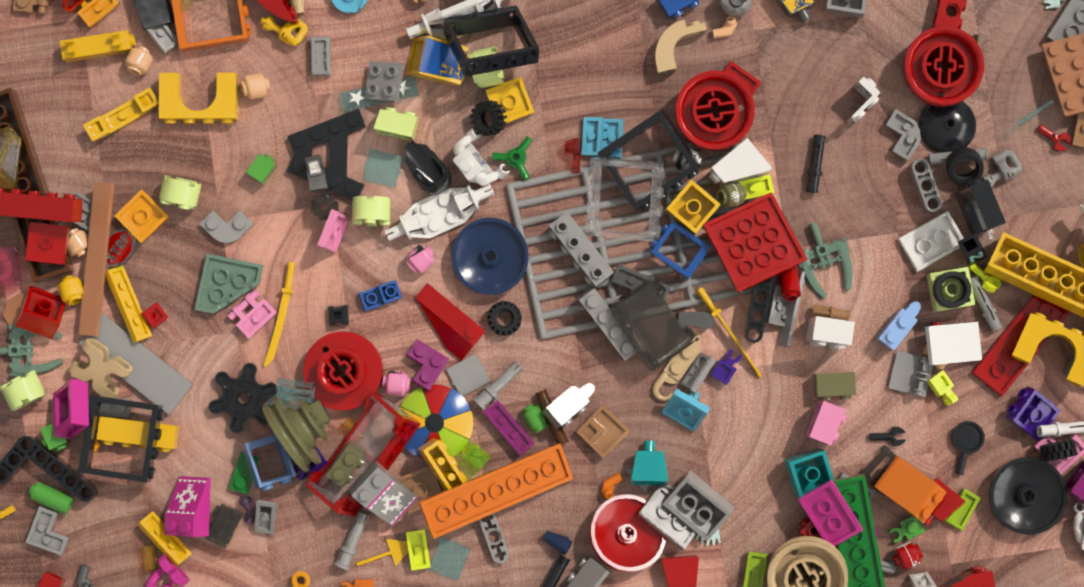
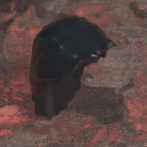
[405,141,451,195]

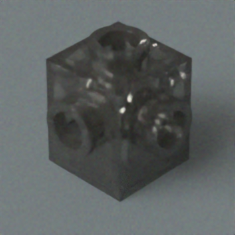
[311,193,339,221]

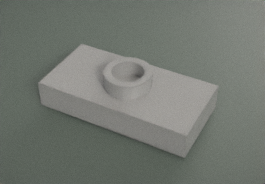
[311,36,331,76]
[681,352,716,393]

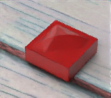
[141,302,168,329]

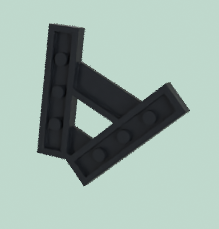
[287,109,366,201]

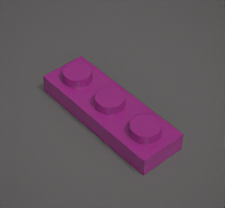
[483,400,535,456]

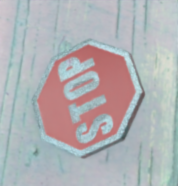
[106,229,135,268]

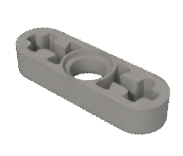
[479,513,509,564]

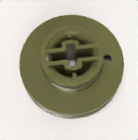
[262,396,328,472]

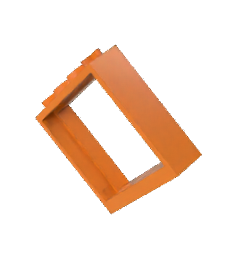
[171,0,252,52]

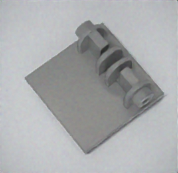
[364,61,404,103]
[888,351,933,397]

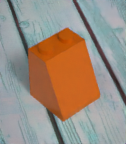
[874,456,947,524]

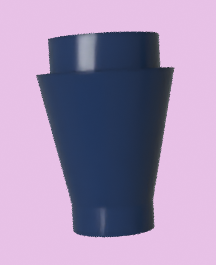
[543,530,573,555]

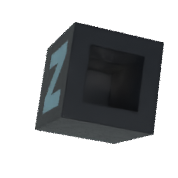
[958,233,987,266]

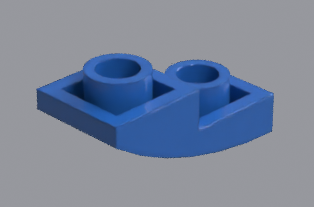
[358,280,402,312]

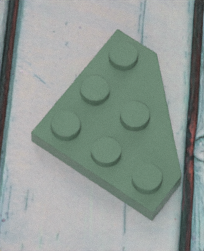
[195,254,264,314]

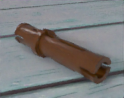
[535,389,569,445]

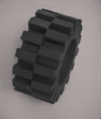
[470,100,507,136]
[487,301,522,336]
[1039,439,1078,462]

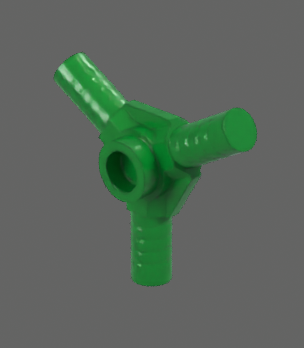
[492,136,533,181]

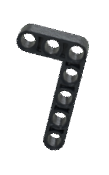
[744,277,774,343]
[0,436,98,502]

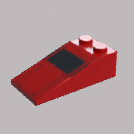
[937,565,995,587]

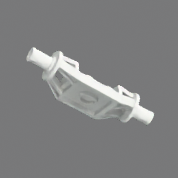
[406,0,505,40]
[384,184,494,241]

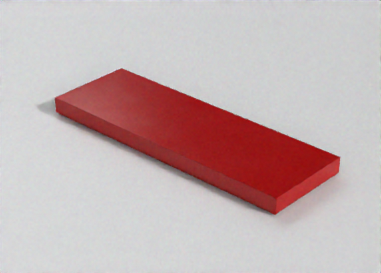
[971,295,1070,397]

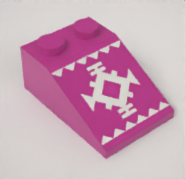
[164,476,211,537]

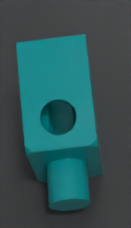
[630,440,668,486]

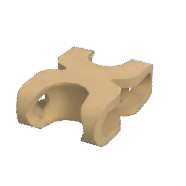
[69,338,133,398]

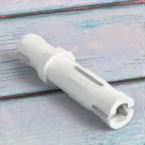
[1037,421,1084,437]

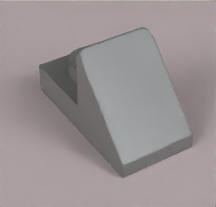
[255,500,279,535]

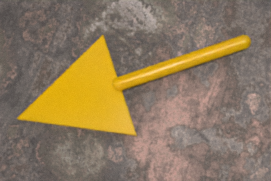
[356,539,409,566]

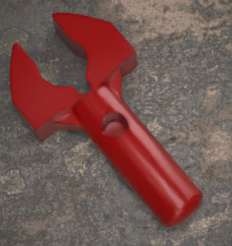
[1037,125,1072,152]

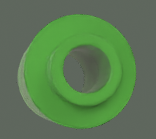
[521,404,548,433]

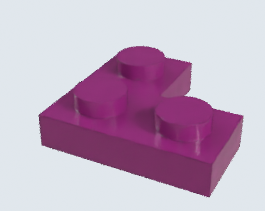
[406,339,449,392]

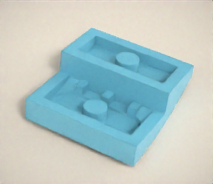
[581,117,624,158]

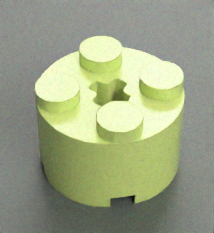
[469,46,504,88]
[159,175,202,210]
[352,196,391,227]
[0,370,46,411]

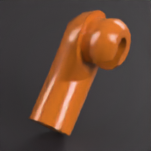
[601,472,623,500]

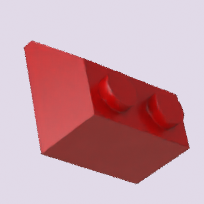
[16,285,65,339]

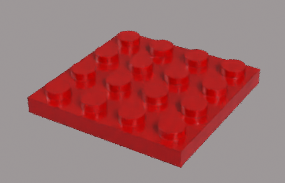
[703,192,807,293]

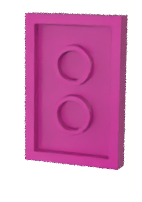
[798,479,863,546]

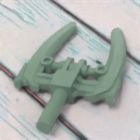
[799,222,852,299]
[0,324,63,377]

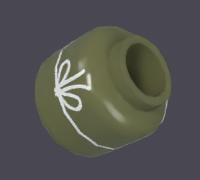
[717,181,747,208]

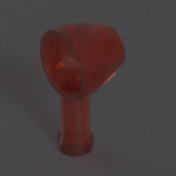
[565,138,582,174]

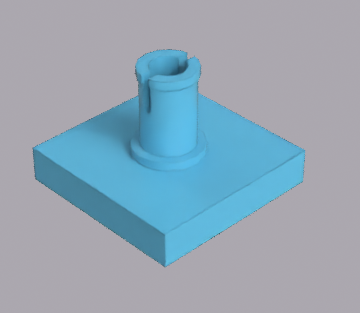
[661,389,710,432]

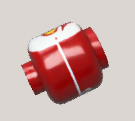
[892,542,923,570]

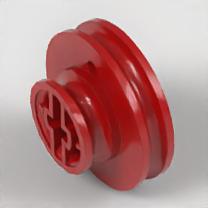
[902,26,984,107]
[675,70,755,151]
[303,331,384,411]

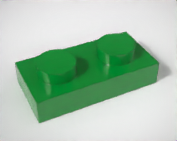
[229,452,260,494]

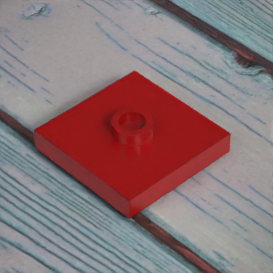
[25,222,70,265]

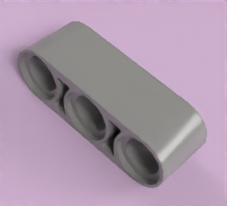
[909,159,942,214]

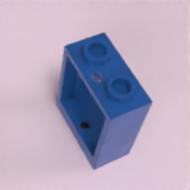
[650,221,711,280]

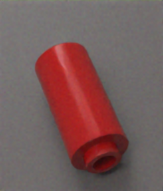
[779,266,801,301]

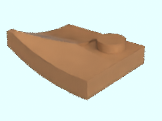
[576,404,631,459]

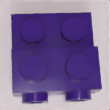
[1005,386,1061,441]

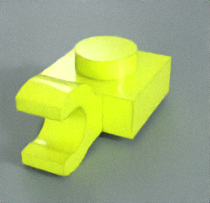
[927,370,958,406]

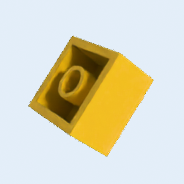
[665,179,721,235]

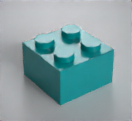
[783,448,834,498]

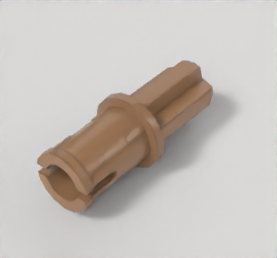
[811,304,850,321]

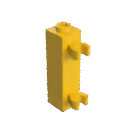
[60,30,136,63]

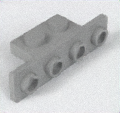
[765,271,805,347]

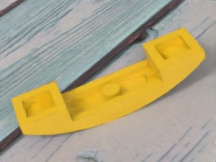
[83,87,159,142]

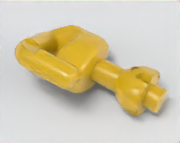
[260,16,308,47]

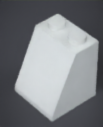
[709,138,772,186]

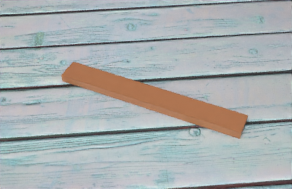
[78,182,114,337]

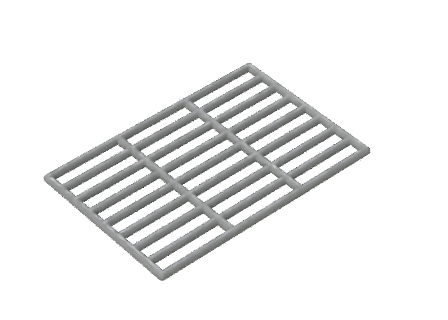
[506,143,769,339]

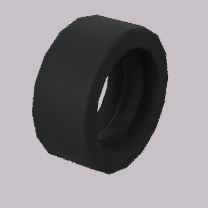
[946,147,984,186]
[932,271,972,308]

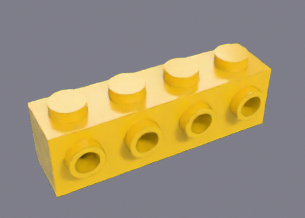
[418,438,468,490]

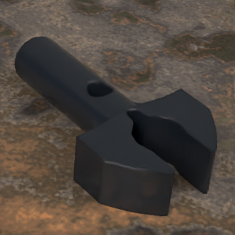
[869,427,906,446]

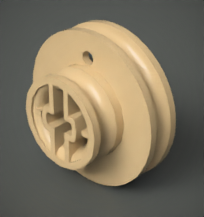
[767,536,848,587]

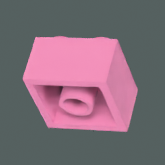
[805,401,846,446]

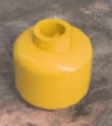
[57,276,83,305]

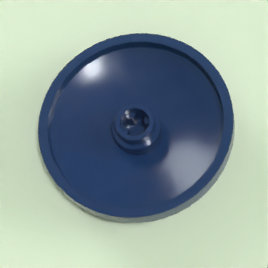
[452,218,529,295]

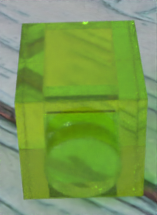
[461,441,492,471]

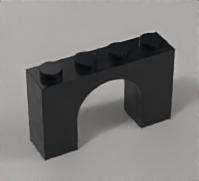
[954,178,1006,235]

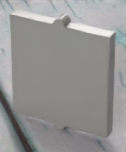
[446,354,491,396]

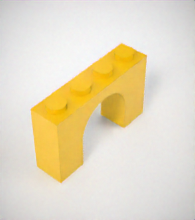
[159,73,238,124]
[1011,312,1084,388]

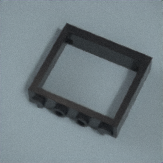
[443,5,539,77]
[598,110,702,211]
[78,395,164,483]

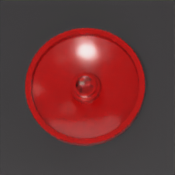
[589,495,666,572]

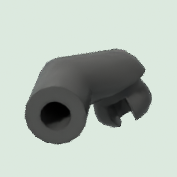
[76,564,93,587]

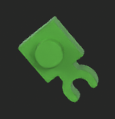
[888,516,925,543]

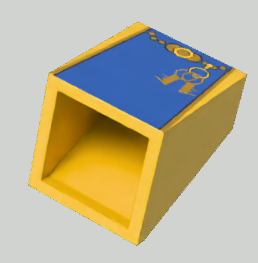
[405,36,469,86]

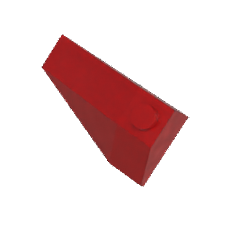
[415,283,486,361]

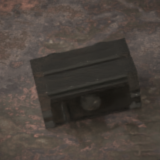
[205,503,244,548]

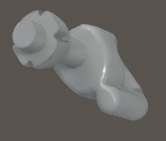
[981,150,1022,187]

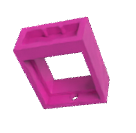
[53,379,89,439]

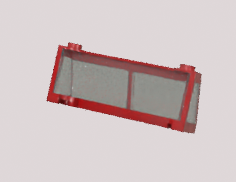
[306,392,421,517]

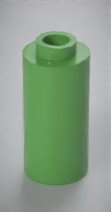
[28,482,74,515]

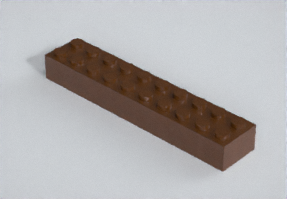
[0,88,75,283]

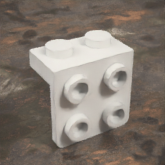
[846,77,881,124]

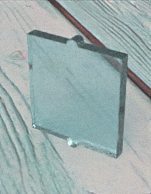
[1017,99,1054,125]
[363,149,403,188]
[429,537,470,580]

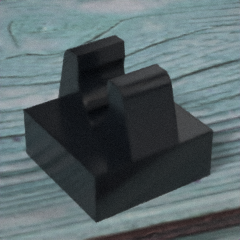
[328,305,349,326]

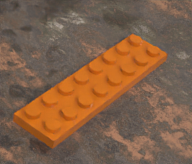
[419,443,573,539]

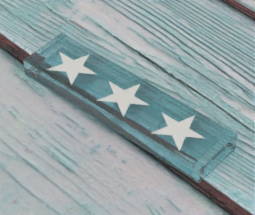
[340,76,419,112]

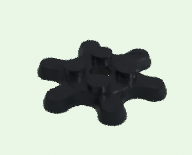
[209,363,278,433]

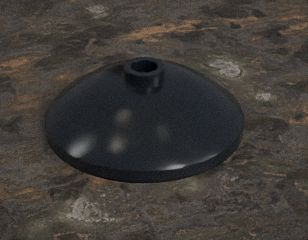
[919,101,976,153]

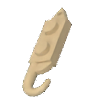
[652,335,701,401]

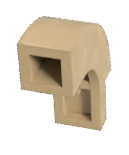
[654,19,707,75]

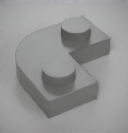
[885,109,921,162]
[200,211,254,243]

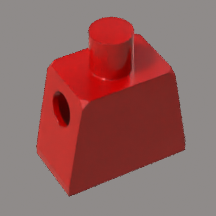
[924,477,966,526]
[661,555,699,587]

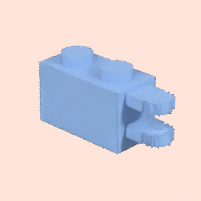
[876,301,921,351]

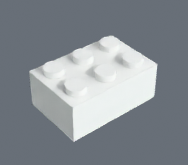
[805,316,855,350]

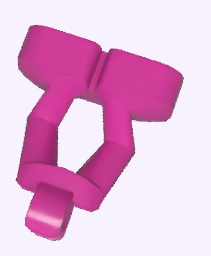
[145,554,190,587]

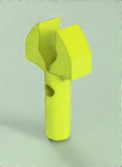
[969,264,1001,293]

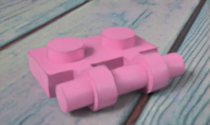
[227,289,277,339]

